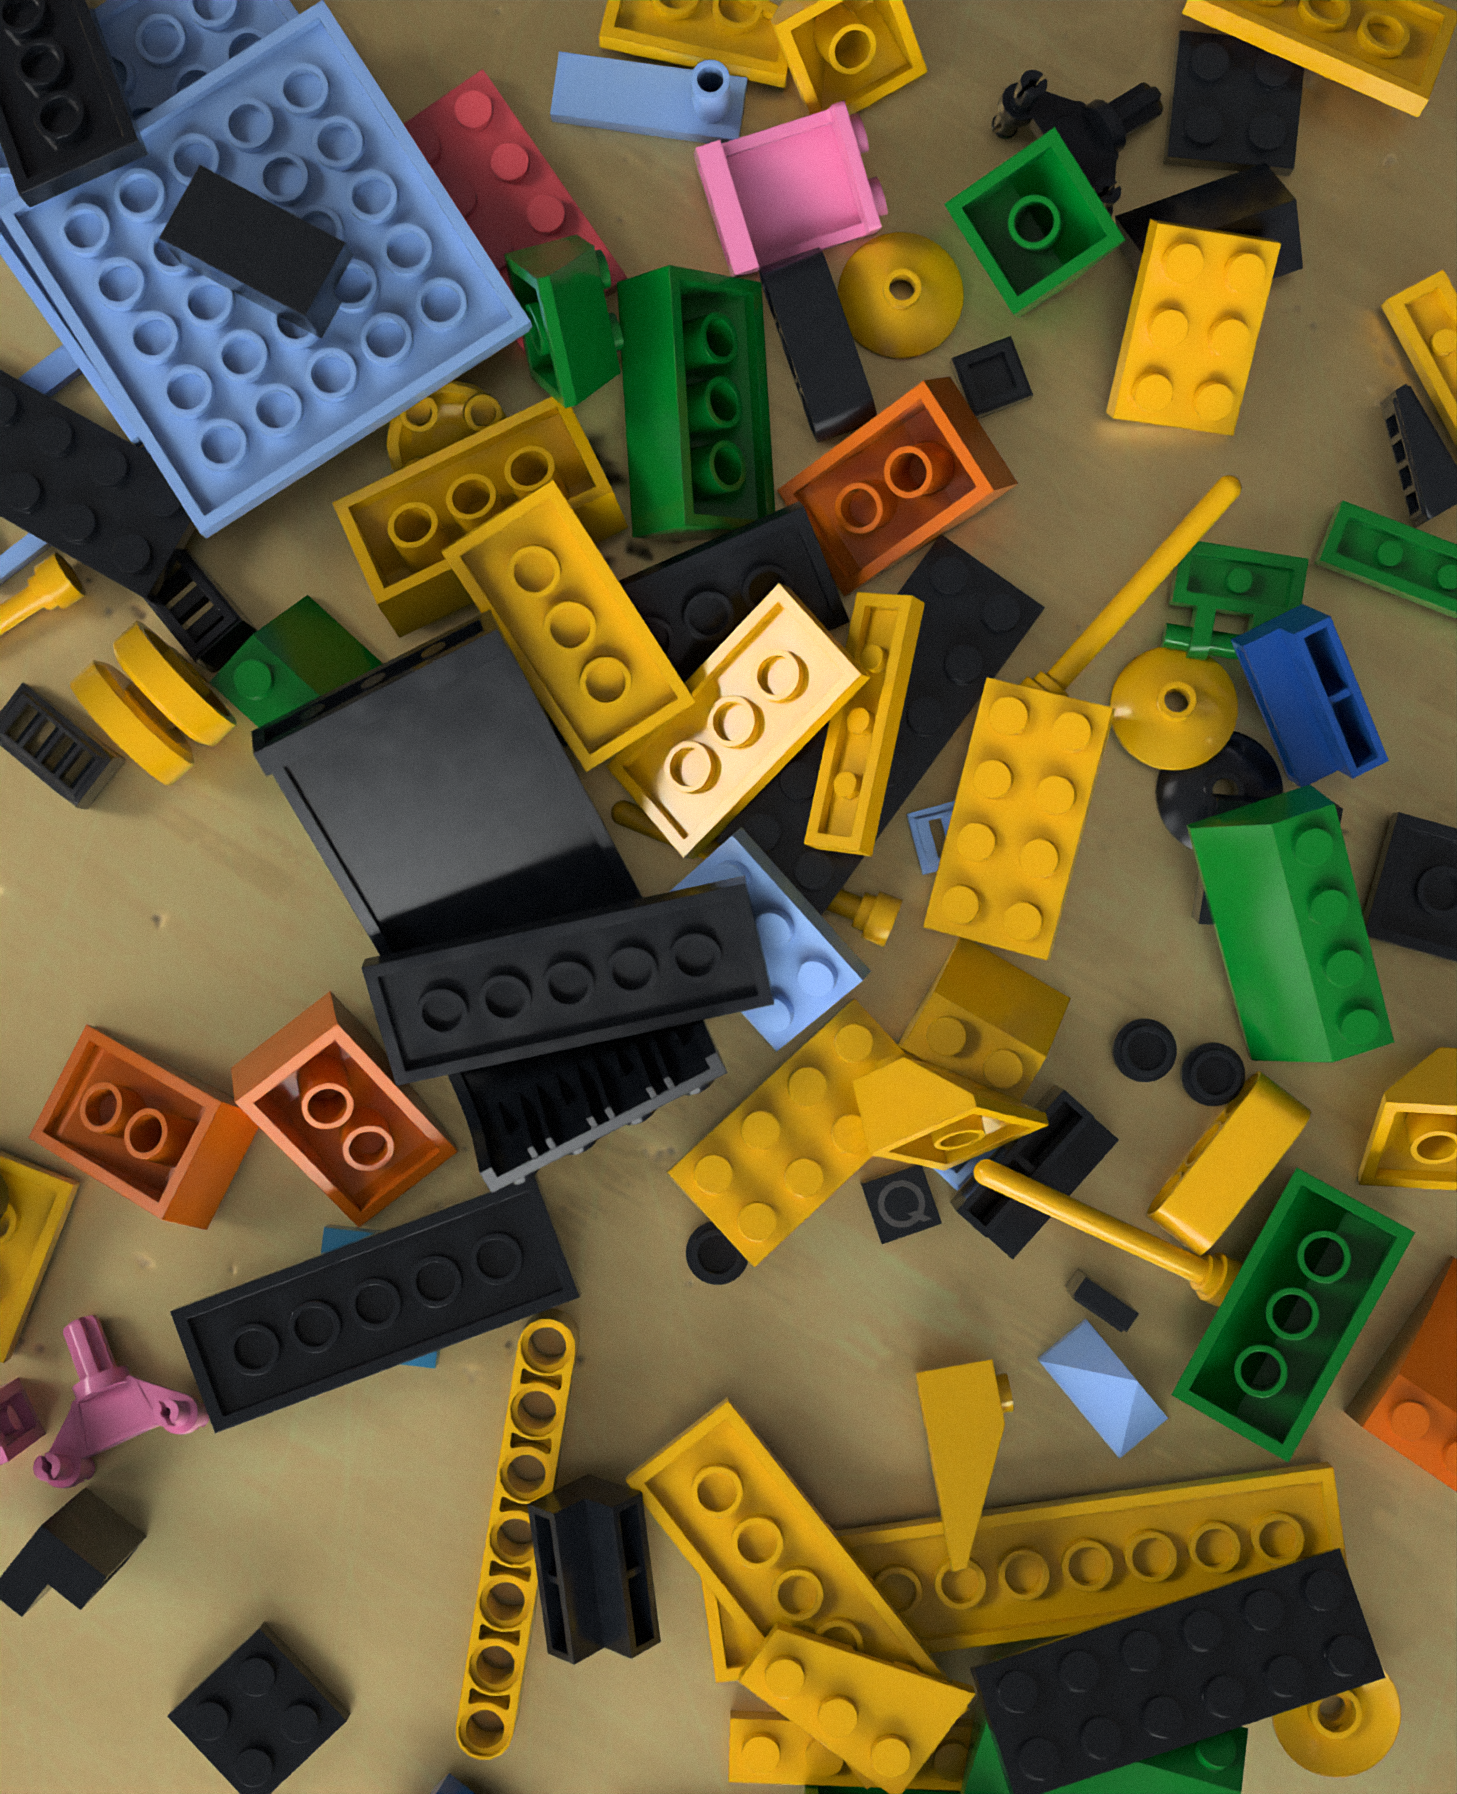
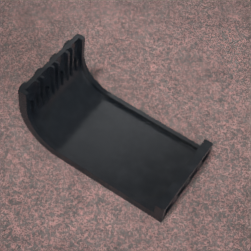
[251,610,728,1193]

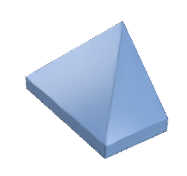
[1037,1318,1168,1459]

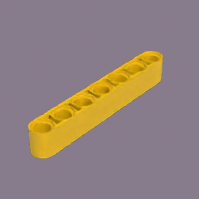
[456,1309,580,1760]

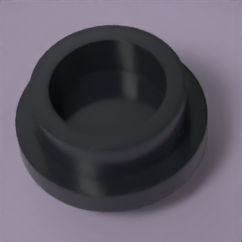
[1112,1018,1177,1082]
[1180,1042,1245,1106]
[686,1221,748,1285]

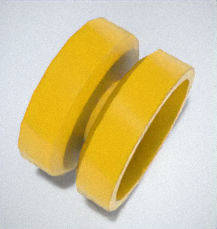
[70,620,237,786]

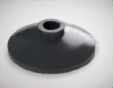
[1155,731,1283,850]

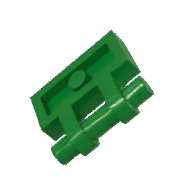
[1161,541,1309,661]

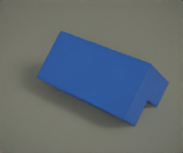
[1231,604,1389,787]

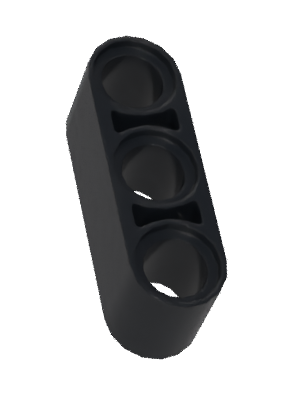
[758,247,877,443]

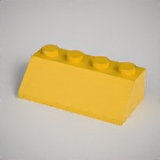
[332,396,629,638]

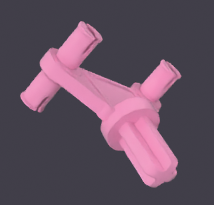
[33,1315,209,1488]

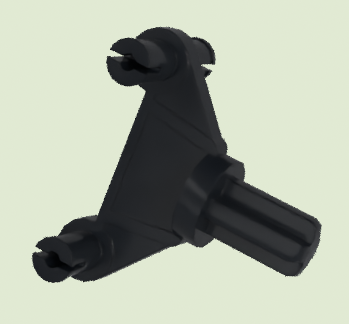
[991,70,1164,217]

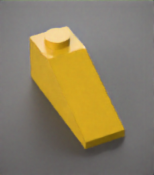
[915,1359,1014,1572]

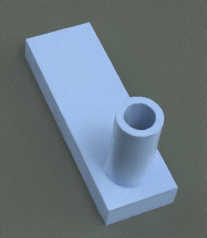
[550,51,747,144]

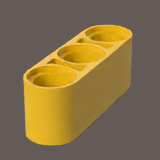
[1146,1071,1312,1256]

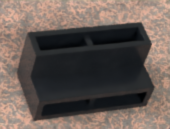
[1115,163,1303,280]
[159,165,353,339]
[950,1084,1119,1260]
[527,1474,661,1665]
[0,1487,147,1617]

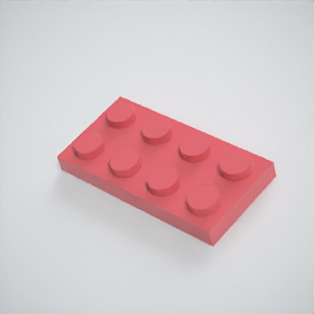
[404,69,627,354]

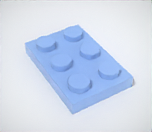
[670,827,871,1052]

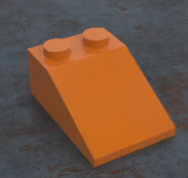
[777,376,1018,597]
[231,991,458,1228]
[28,1024,259,1230]
[1344,1256,1457,1492]

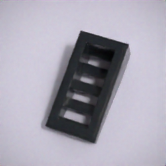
[1380,384,1457,528]
[144,547,258,673]
[0,682,126,810]

